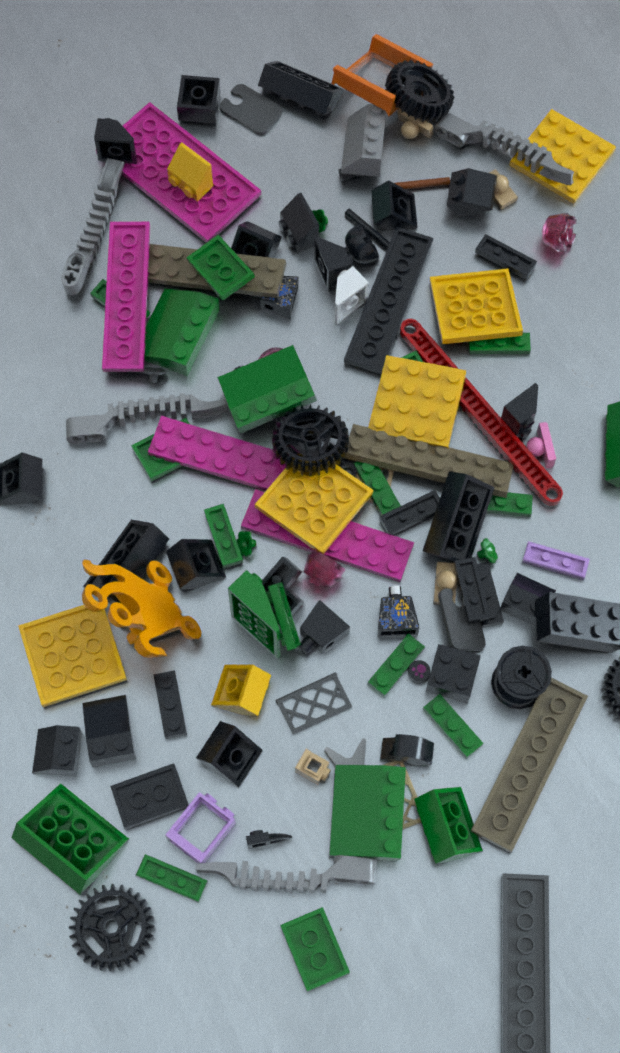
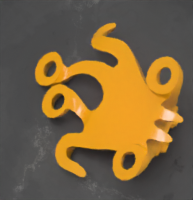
[82,559,202,658]

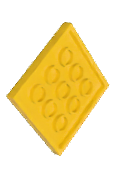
[509,109,616,204]
[429,269,523,344]
[368,355,466,449]
[255,454,374,556]
[18,600,127,707]

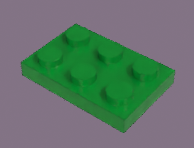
[186,235,255,300]
[131,418,190,482]
[266,582,301,651]
[280,907,350,992]

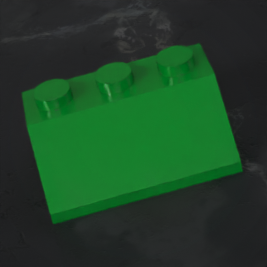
[414,787,483,864]

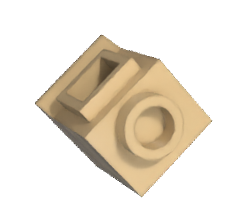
[295,748,331,785]

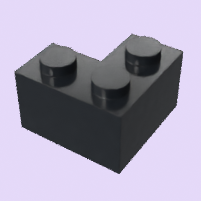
[262,556,304,616]

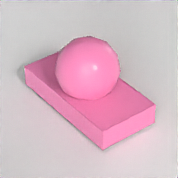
[526,422,556,469]

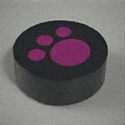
[408,660,430,683]

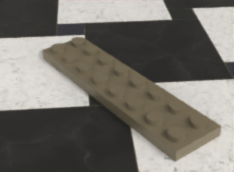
[148,244,287,298]
[345,424,514,498]
[471,677,588,853]

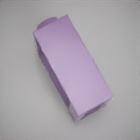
[165,792,236,864]

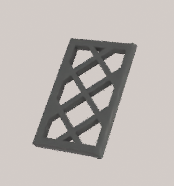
[276,672,352,735]

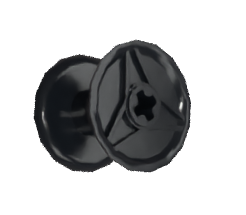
[491,645,552,709]

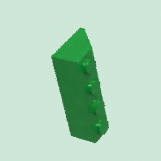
[605,401,620,488]

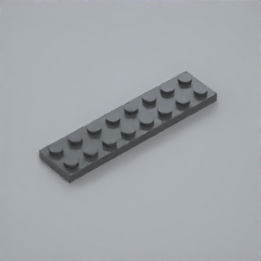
[502,873,550,1053]

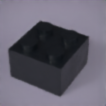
[177,75,221,124]
[425,644,481,704]

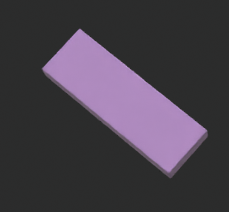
[522,541,590,580]

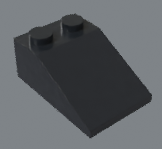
[82,695,136,768]

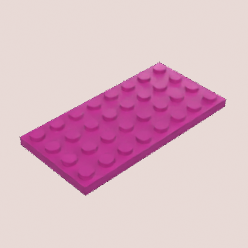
[96,102,262,243]

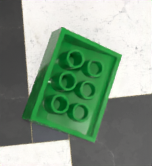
[144,289,220,377]
[217,345,317,433]
[228,570,281,659]
[329,765,406,862]
[11,783,129,895]

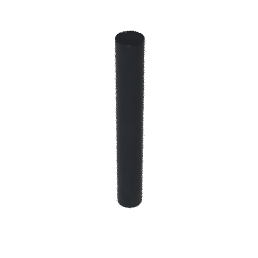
[345,208,390,250]

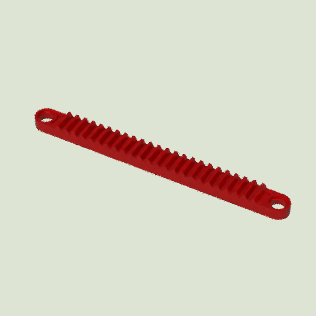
[400,319,563,506]

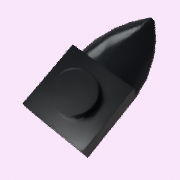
[246,830,292,849]

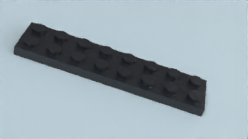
[344,226,434,374]

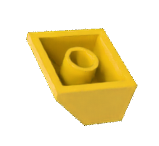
[167,142,213,202]
[211,664,271,716]

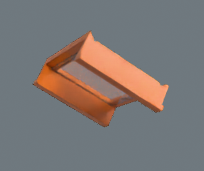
[331,34,433,116]

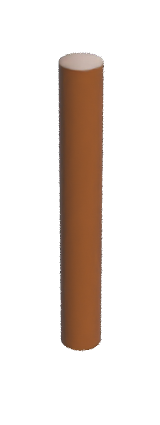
[395,177,450,189]

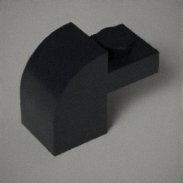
[380,734,434,766]

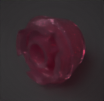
[542,213,577,252]
[303,548,346,589]

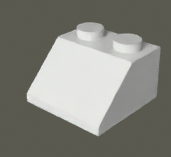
[334,266,369,325]

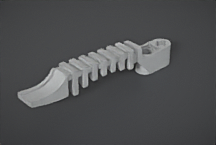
[434,113,574,186]
[61,158,125,295]
[66,393,228,443]
[195,855,377,894]

